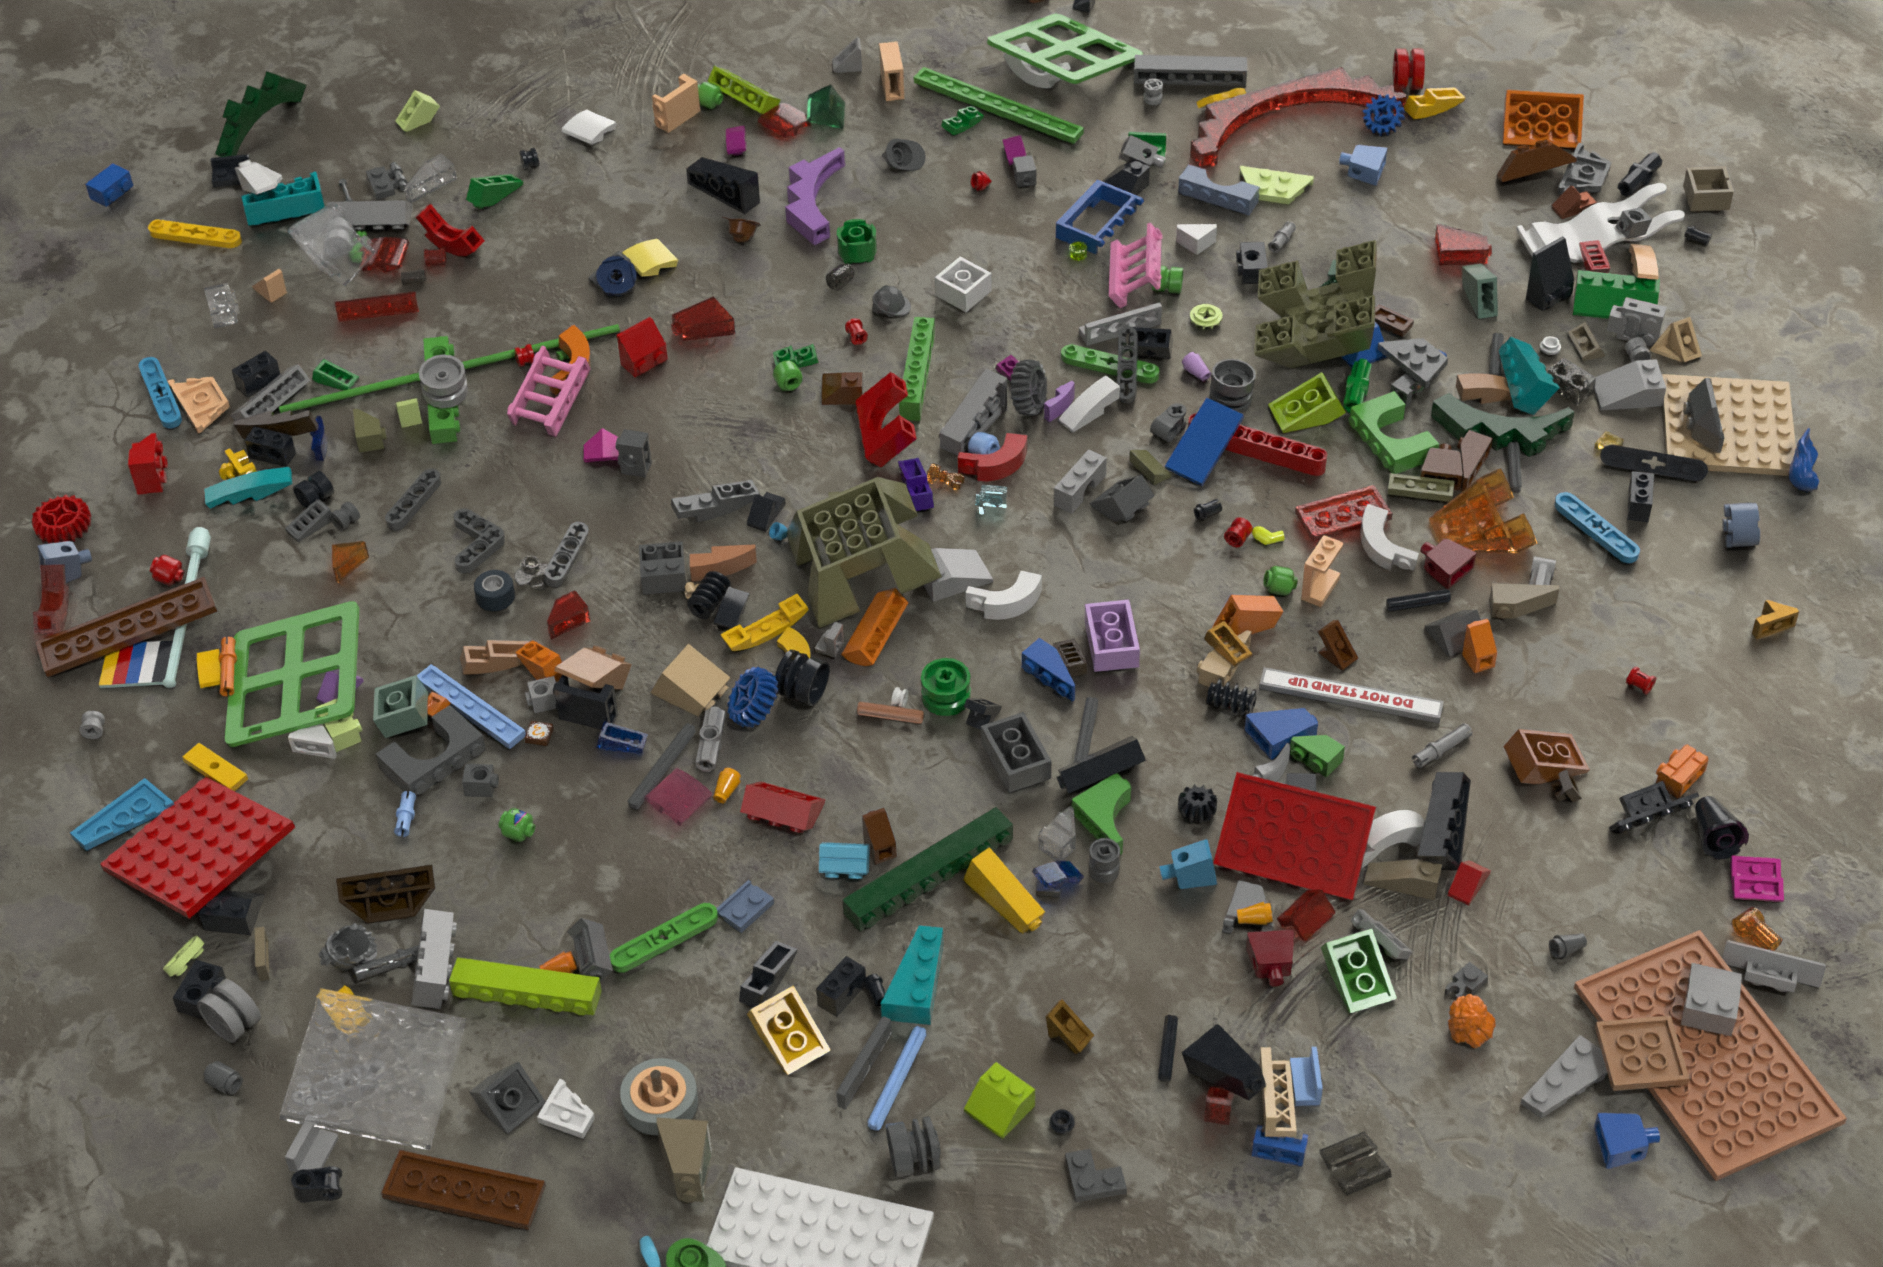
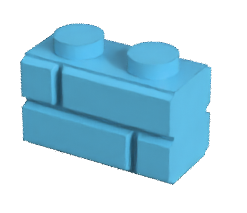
[819,842,870,879]

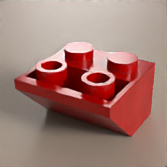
[128,433,168,495]

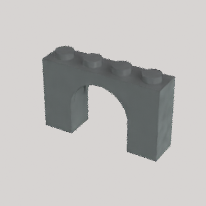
[376,705,486,796]

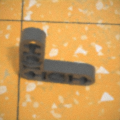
[453,508,505,574]

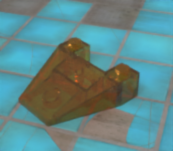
[1429,468,1537,553]

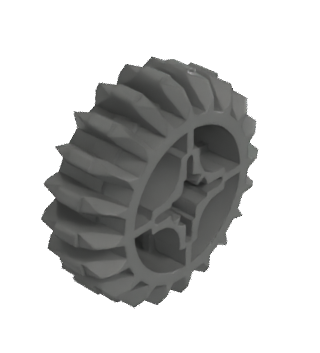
[1010,359,1048,416]

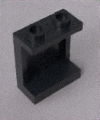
[553,675,618,732]

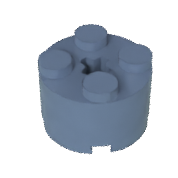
[1722,502,1760,548]

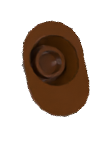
[721,217,761,242]

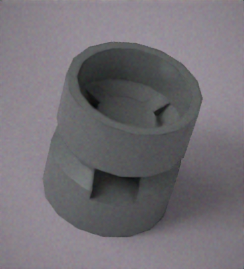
[1089,838,1120,883]

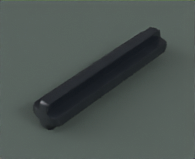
[1386,589,1451,611]
[1158,1015,1178,1082]

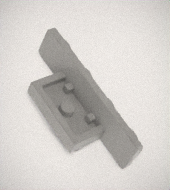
[1722,940,1826,992]

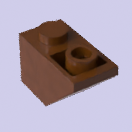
[862,808,897,865]

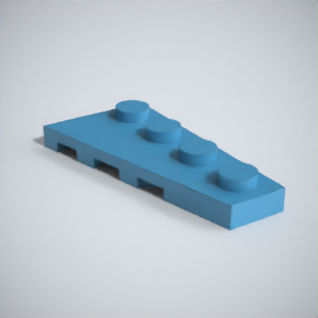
[70,778,174,851]

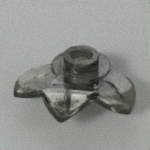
[515,556,557,590]

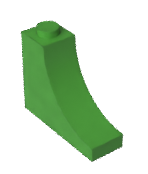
[1072,773,1131,855]

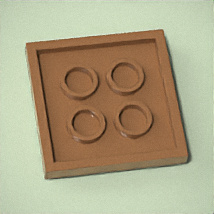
[1595,1015,1690,1091]

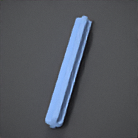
[867,1026,926,1131]

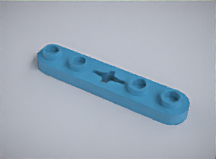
[138,357,182,429]
[1554,492,1640,563]

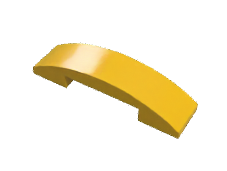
[721,594,809,651]

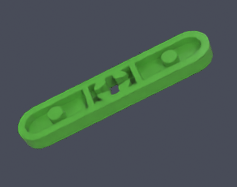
[1061,344,1159,383]
[609,903,718,972]

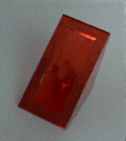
[1204,1086,1235,1125]

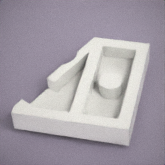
[537,1079,595,1139]

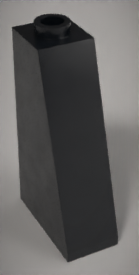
[1056,736,1146,793]
[1181,1024,1267,1101]

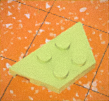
[1239,166,1314,204]

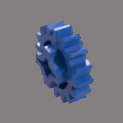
[1363,94,1405,136]

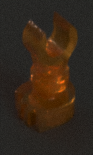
[927,463,965,490]

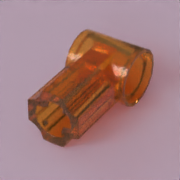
[1731,907,1783,951]

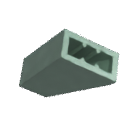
[1462,264,1498,319]

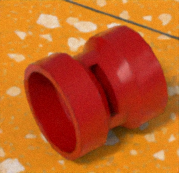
[1224,517,1253,548]

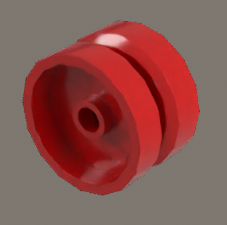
[1393,48,1425,90]

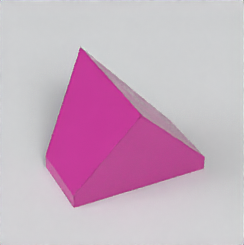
[584,428,619,462]

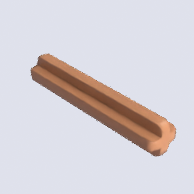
[857,702,924,724]

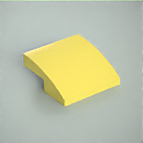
[622,239,678,277]

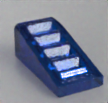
[596,721,648,754]

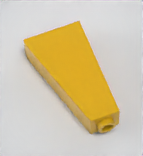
[963,847,1045,934]

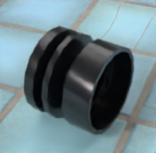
[775,649,830,706]

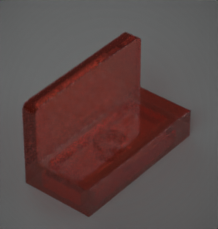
[1277,889,1336,941]

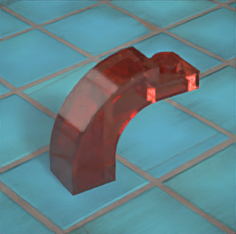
[33,564,69,634]

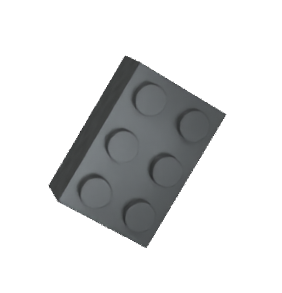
[981,712,1052,793]

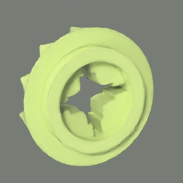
[1190,304,1222,329]

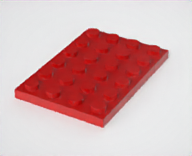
[1213,772,1377,900]

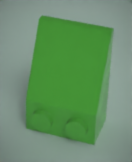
[1320,929,1397,1014]

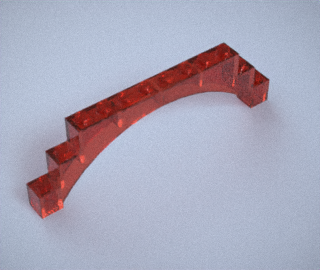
[1190,67,1407,169]

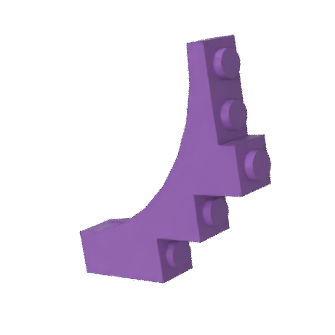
[785,147,845,245]

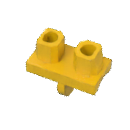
[219,449,257,480]

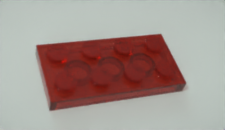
[1295,485,1393,542]

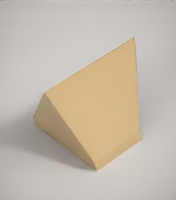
[1649,317,1702,363]

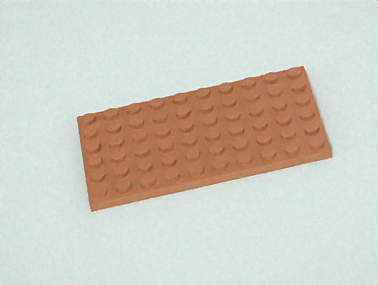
[1574,930,1847,1181]

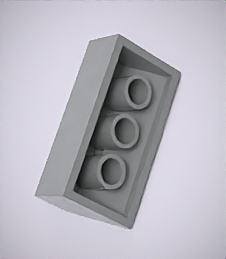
[327,200,413,230]

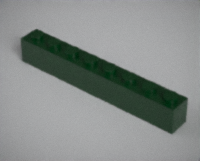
[842,807,1013,932]

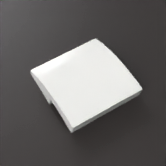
[562,110,616,144]

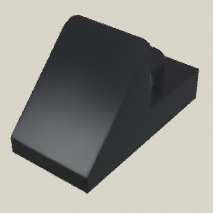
[747,492,786,532]
[964,698,1002,730]

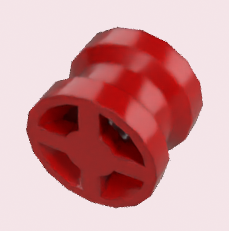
[514,344,535,367]

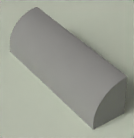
[230,364,310,421]

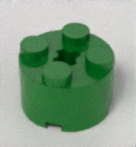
[837,219,877,264]

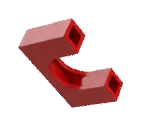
[855,372,917,468]

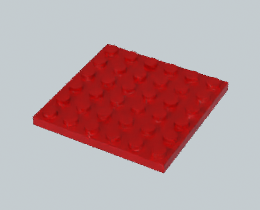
[100,777,295,918]

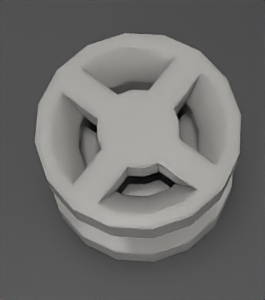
[79,711,105,739]

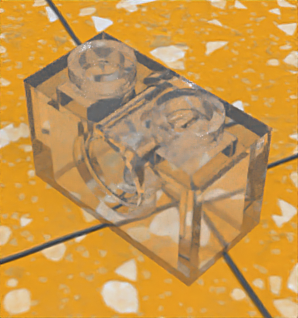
[204,283,240,328]

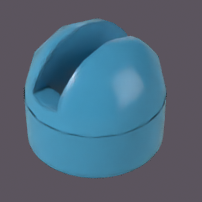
[769,522,788,541]

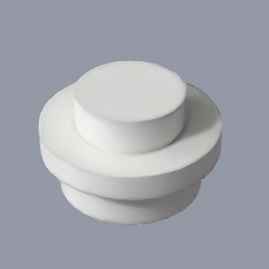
[1540,336,1561,355]

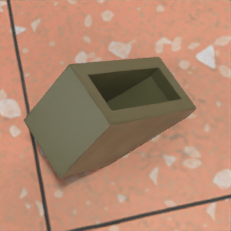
[353,409,387,453]

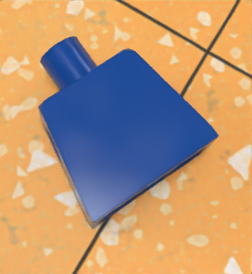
[1594,1113,1660,1169]

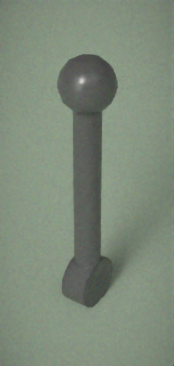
[339,179,353,202]

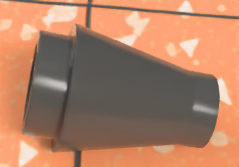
[1549,933,1587,959]

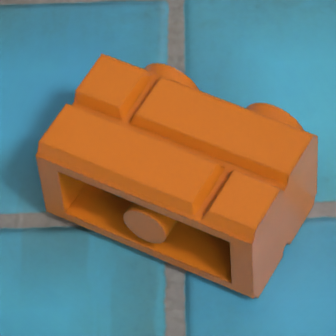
[1656,744,1709,799]

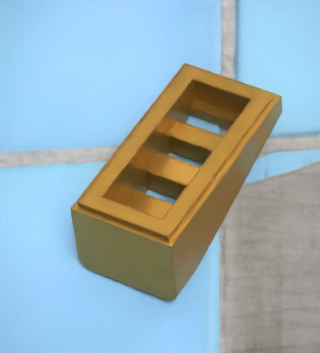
[1204,621,1252,666]

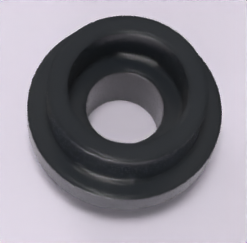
[1049,1109,1075,1134]

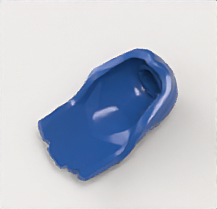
[1789,428,1819,492]

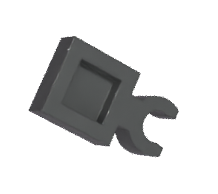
[1445,962,1488,1001]

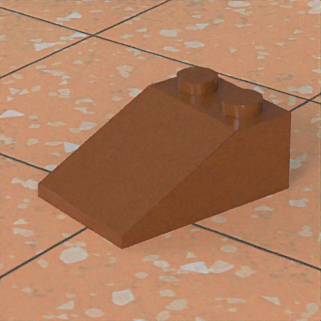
[1503,729,1590,784]

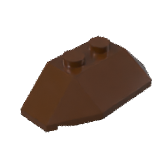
[1496,140,1577,182]

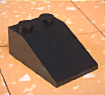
[1526,236,1574,311]

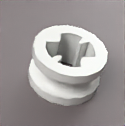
[891,687,908,708]

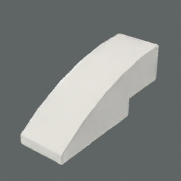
[1059,376,1120,433]

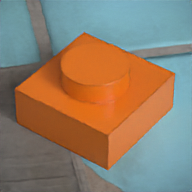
[427,692,450,718]

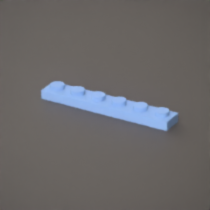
[417,664,526,749]

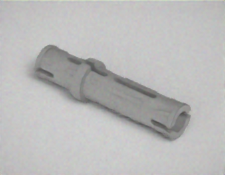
[1412,723,1473,768]

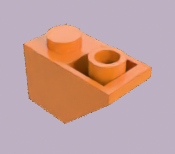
[1462,619,1497,673]
[515,640,562,682]

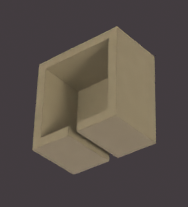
[1683,166,1734,211]

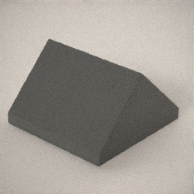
[1425,610,1481,658]

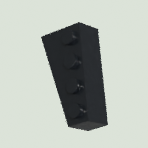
[1418,772,1471,871]

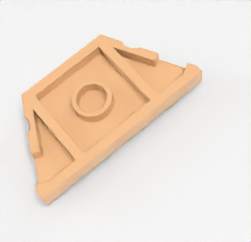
[168,377,230,434]

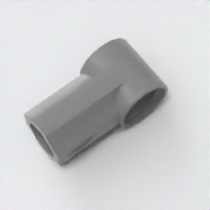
[1529,556,1556,585]

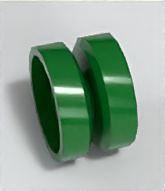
[921,658,971,716]

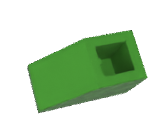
[1290,735,1345,777]

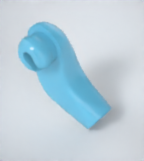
[639,1236,661,1267]

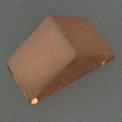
[332,541,369,583]

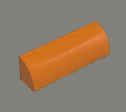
[841,588,908,666]

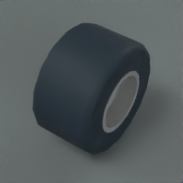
[474,570,515,612]

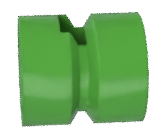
[1152,266,1183,294]

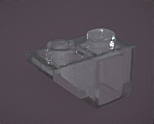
[1038,807,1076,863]

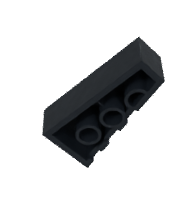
[686,157,760,214]

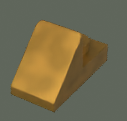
[1752,600,1799,639]
[1045,999,1095,1054]

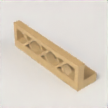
[1260,1047,1296,1137]

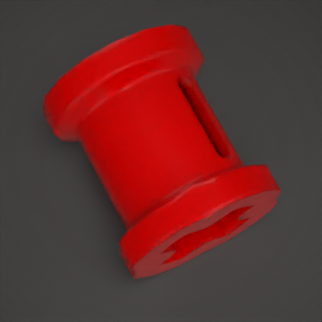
[845,318,868,345]
[1626,666,1657,695]

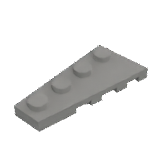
[1521,1035,1608,1118]

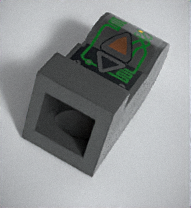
[1390,373,1424,408]

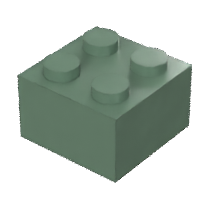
[373,675,428,738]

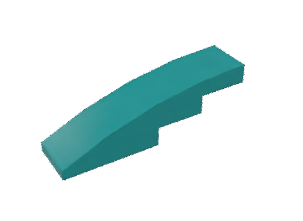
[204,467,293,509]

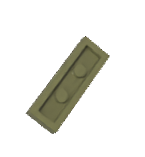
[1387,473,1454,502]

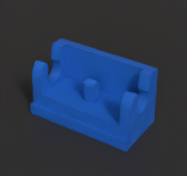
[1252,1124,1308,1167]

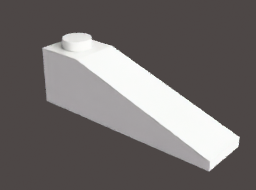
[235,160,283,194]

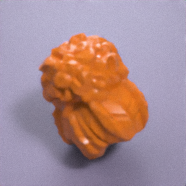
[1448,994,1496,1049]

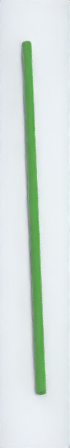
[279,324,620,413]

